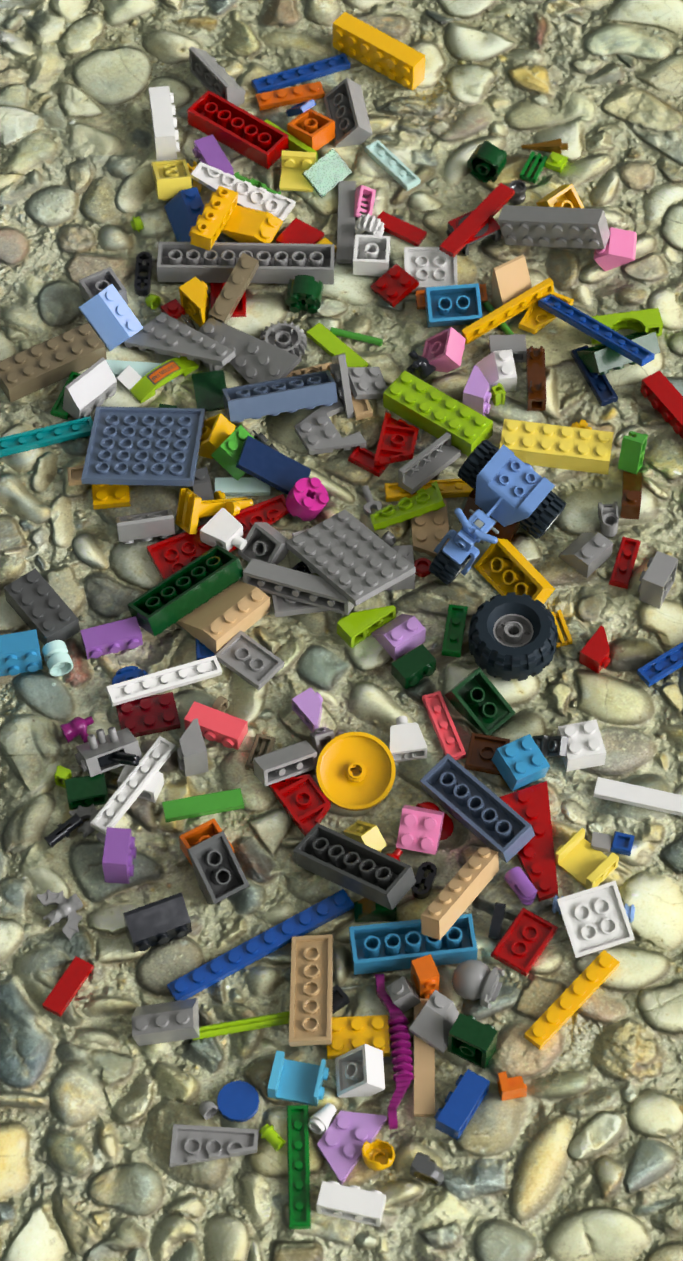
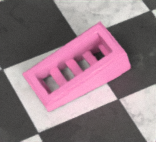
[354,185,376,218]

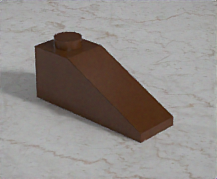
[620,471,642,520]

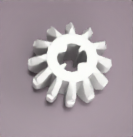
[354,214,384,236]

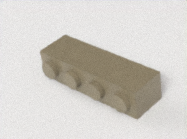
[209,253,259,324]

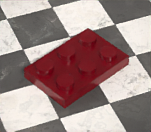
[116,692,181,737]

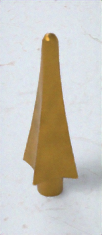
[521,138,568,154]

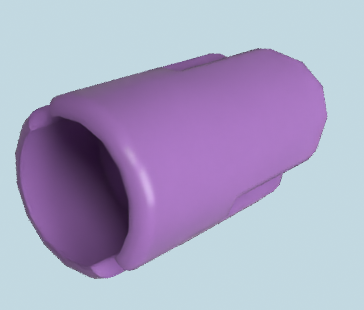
[504,866,537,906]

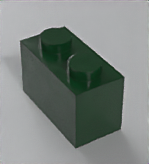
[391,644,436,689]
[65,773,108,810]

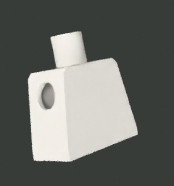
[200,508,247,551]
[390,716,427,762]

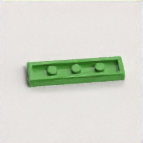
[162,788,244,822]

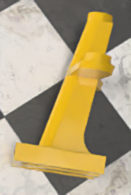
[175,488,253,534]

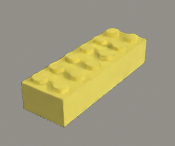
[499,419,614,475]

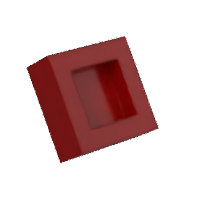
[161,299,185,319]

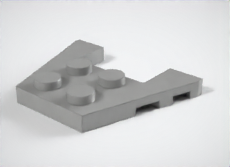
[294,397,367,455]

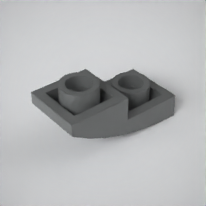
[532,735,568,757]

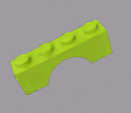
[590,308,663,345]

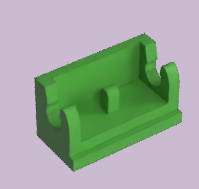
[618,431,648,474]

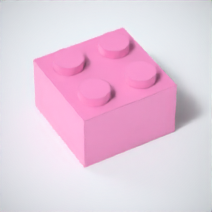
[396,805,445,855]

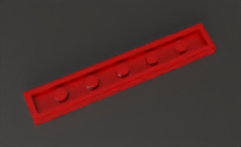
[439,183,515,258]

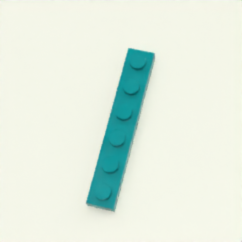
[0,416,93,457]

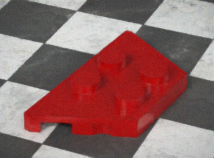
[374,412,419,466]
[268,774,331,836]

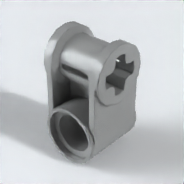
[598,502,619,537]

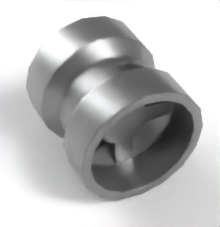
[509,180,526,205]

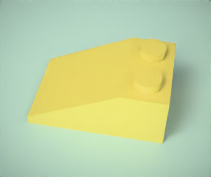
[151,159,192,201]

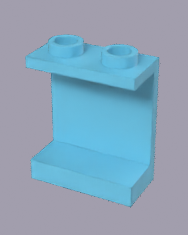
[267,1050,329,1107]

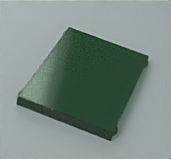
[302,148,352,198]
[191,370,226,412]

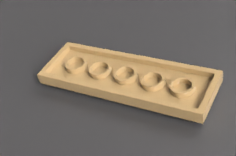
[289,934,333,1047]

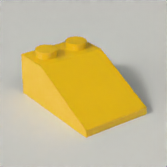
[221,205,283,243]

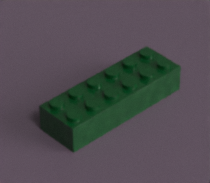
[127,544,243,636]

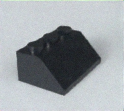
[123,893,192,953]

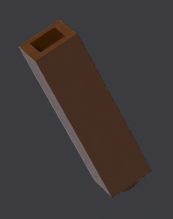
[526,346,546,411]

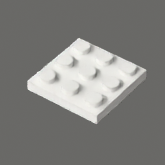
[404,247,458,292]
[557,881,635,958]

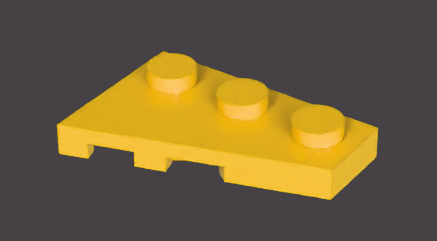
[519,292,574,335]

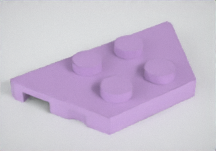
[317,1111,387,1185]

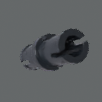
[44,813,83,848]

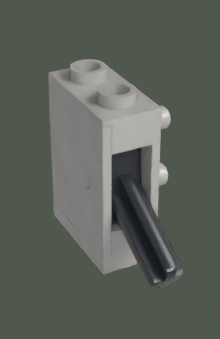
[75,727,142,777]

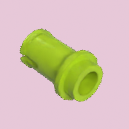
[259,1124,286,1151]

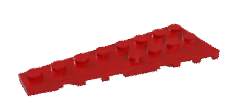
[147,494,290,580]

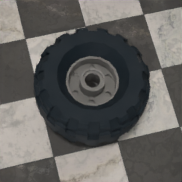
[468,592,558,681]

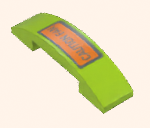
[130,356,199,404]

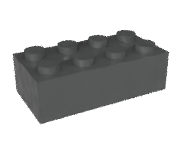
[4,568,80,645]

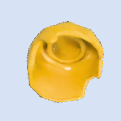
[361,1139,395,1171]

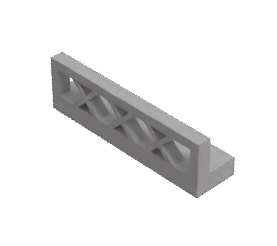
[398,432,461,494]

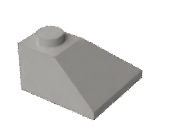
[408,990,459,1054]

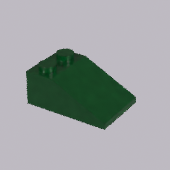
[445,668,516,736]

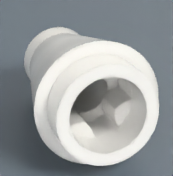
[308,1103,337,1135]

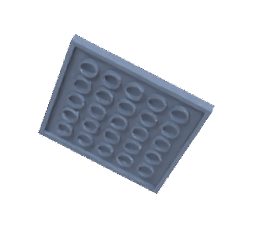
[81,407,205,486]

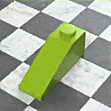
[337,605,396,648]

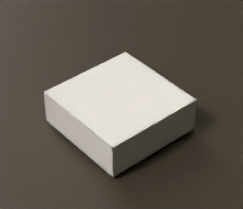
[117,365,142,391]

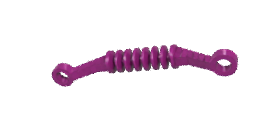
[375,974,414,1130]

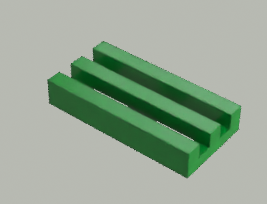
[519,151,548,183]

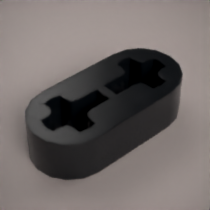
[412,862,437,899]
[488,902,506,940]

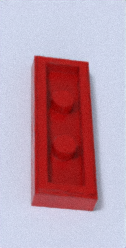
[377,211,427,247]
[609,537,641,589]
[42,956,94,1017]

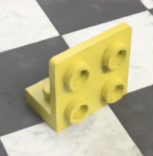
[279,150,316,192]

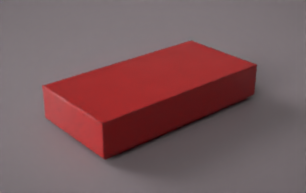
[348,446,389,477]

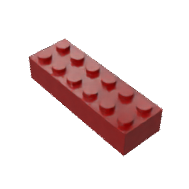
[187,90,289,169]

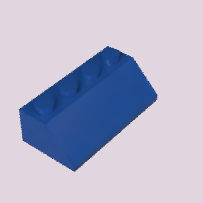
[164,187,216,242]

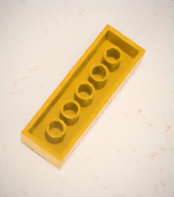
[333,12,425,91]

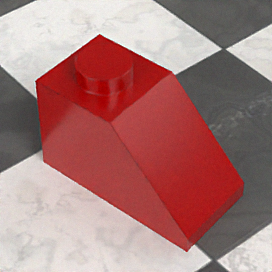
[579,626,611,673]

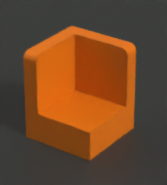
[497,1071,527,1101]

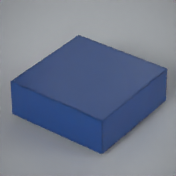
[610,831,635,856]

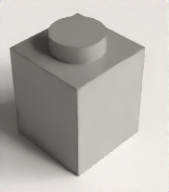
[386,976,421,1013]

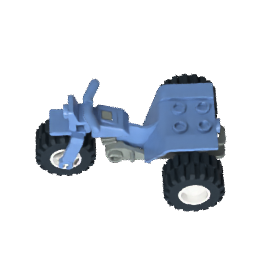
[429,439,566,585]

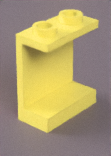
[555,828,619,889]

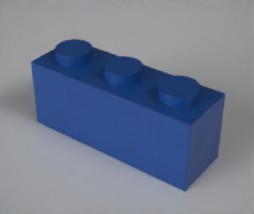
[434,1069,490,1141]

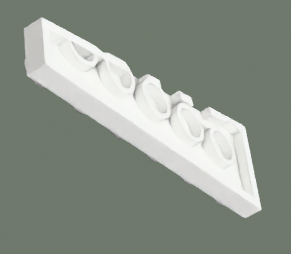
[191,162,296,221]

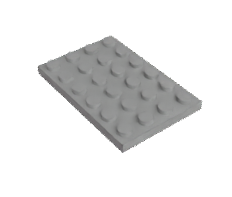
[286,509,416,606]

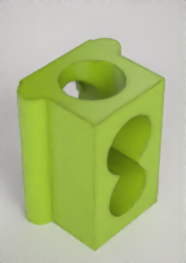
[491,383,506,406]
[54,766,72,789]

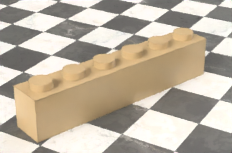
[421,846,499,940]

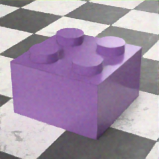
[102,827,137,884]

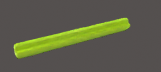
[193,1011,290,1040]

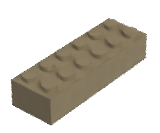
[0,322,107,403]

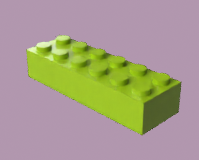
[383,371,493,457]

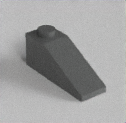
[190,467,214,526]

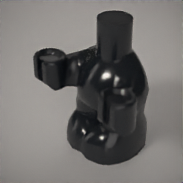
[407,350,436,380]

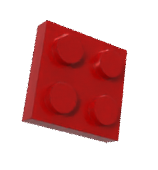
[370,264,419,308]

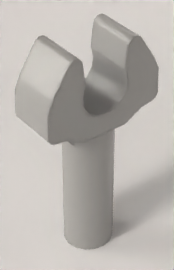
[361,485,382,517]

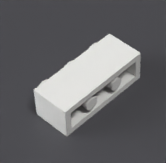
[316,1181,386,1227]

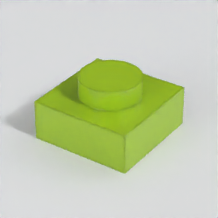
[545,151,568,173]

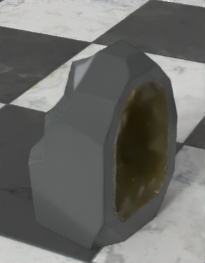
[410,1152,444,1186]

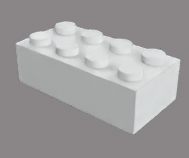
[149,86,180,161]

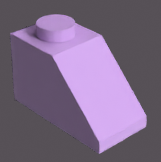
[292,687,323,732]

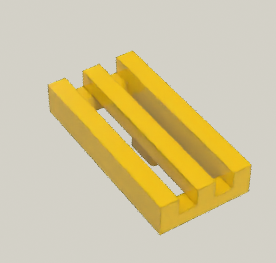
[551,610,573,648]

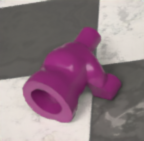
[60,716,94,743]

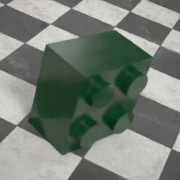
[447,1013,498,1069]

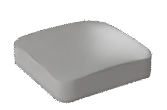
[590,832,612,852]

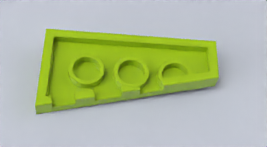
[370,481,445,531]

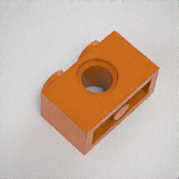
[411,954,440,999]

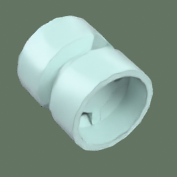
[42,640,73,677]

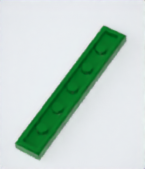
[287,1105,311,1229]

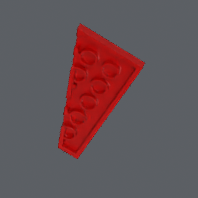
[499,781,558,902]

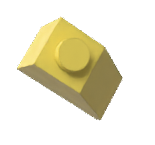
[343,820,387,852]

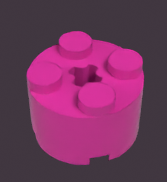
[286,477,329,521]

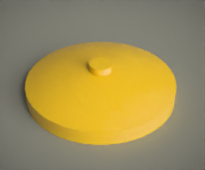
[316,732,396,811]

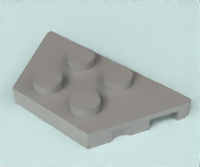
[329,353,354,419]

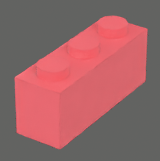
[184,701,248,750]

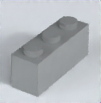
[253,740,317,787]

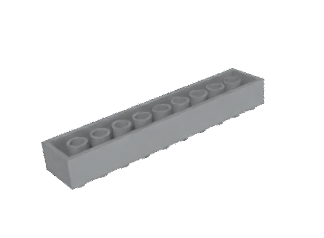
[157,242,335,284]

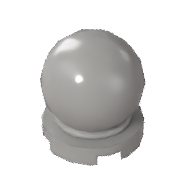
[452,959,505,1008]

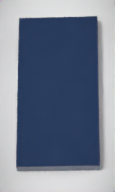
[236,435,311,495]

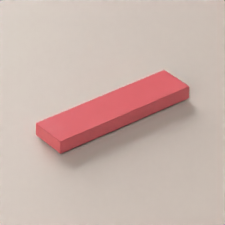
[422,691,466,760]

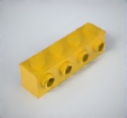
[189,186,238,251]

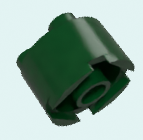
[467,141,507,183]
[286,275,324,314]

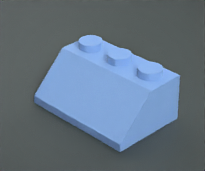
[78,284,143,351]

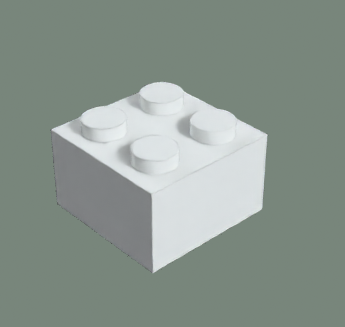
[353,234,390,276]
[557,720,606,772]

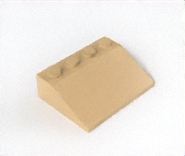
[177,580,270,654]

